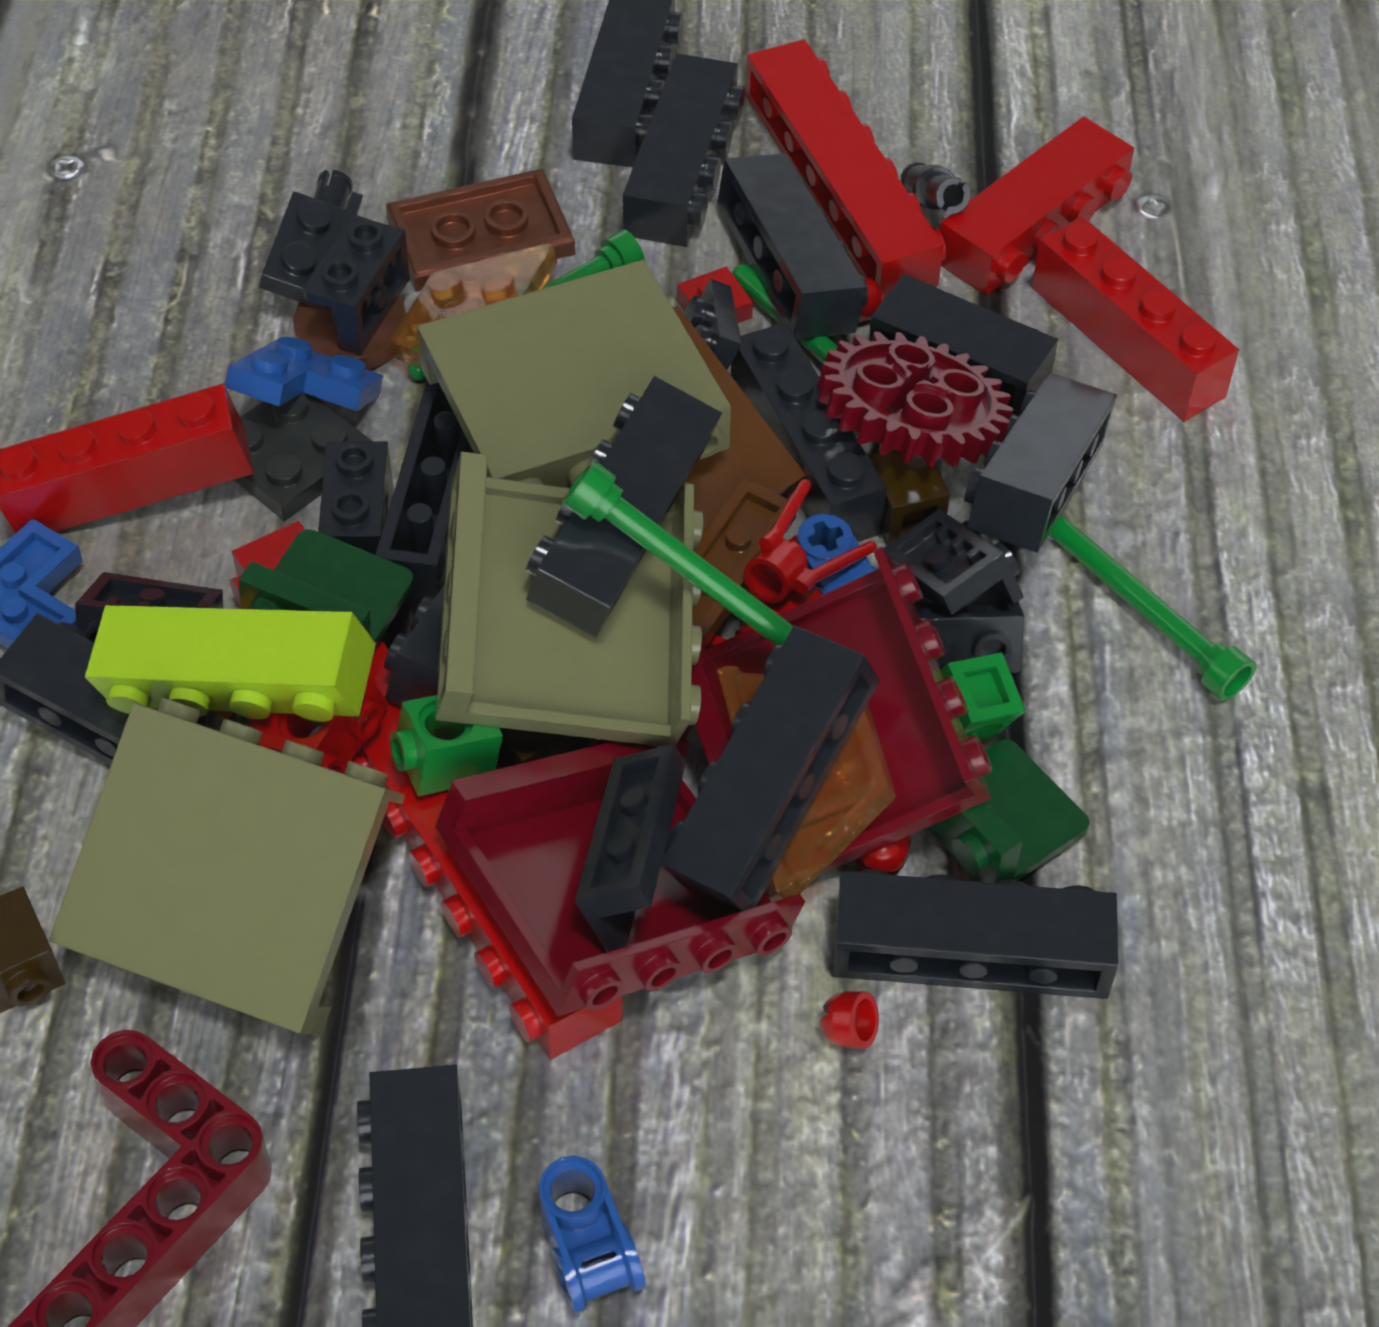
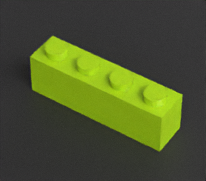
[85,605,376,722]

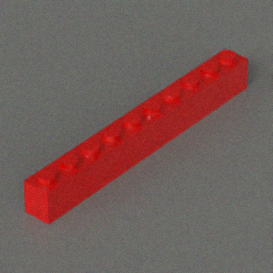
[230,521,623,1060]

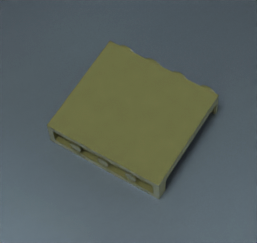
[417,260,731,489]
[435,451,703,747]
[48,698,405,1034]

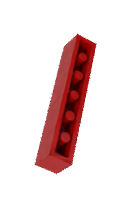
[745,39,946,298]

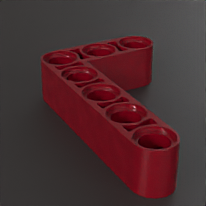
[8,1030,272,1327]

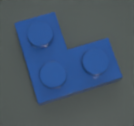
[225,337,384,411]
[0,519,83,649]

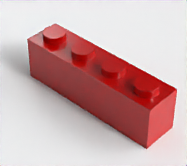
[940,116,1135,296]
[1031,216,1239,422]
[0,383,254,534]

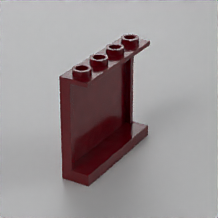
[691,546,993,896]
[435,734,806,1016]

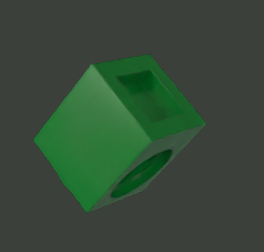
[941,652,1026,743]
[390,695,503,796]

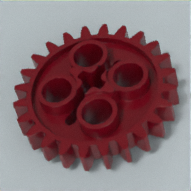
[817,331,1013,467]

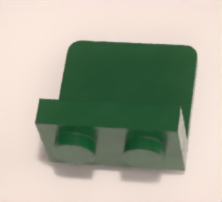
[238,529,413,648]
[927,739,1090,883]

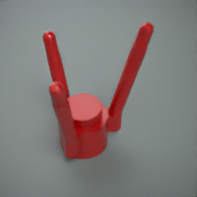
[743,479,877,603]

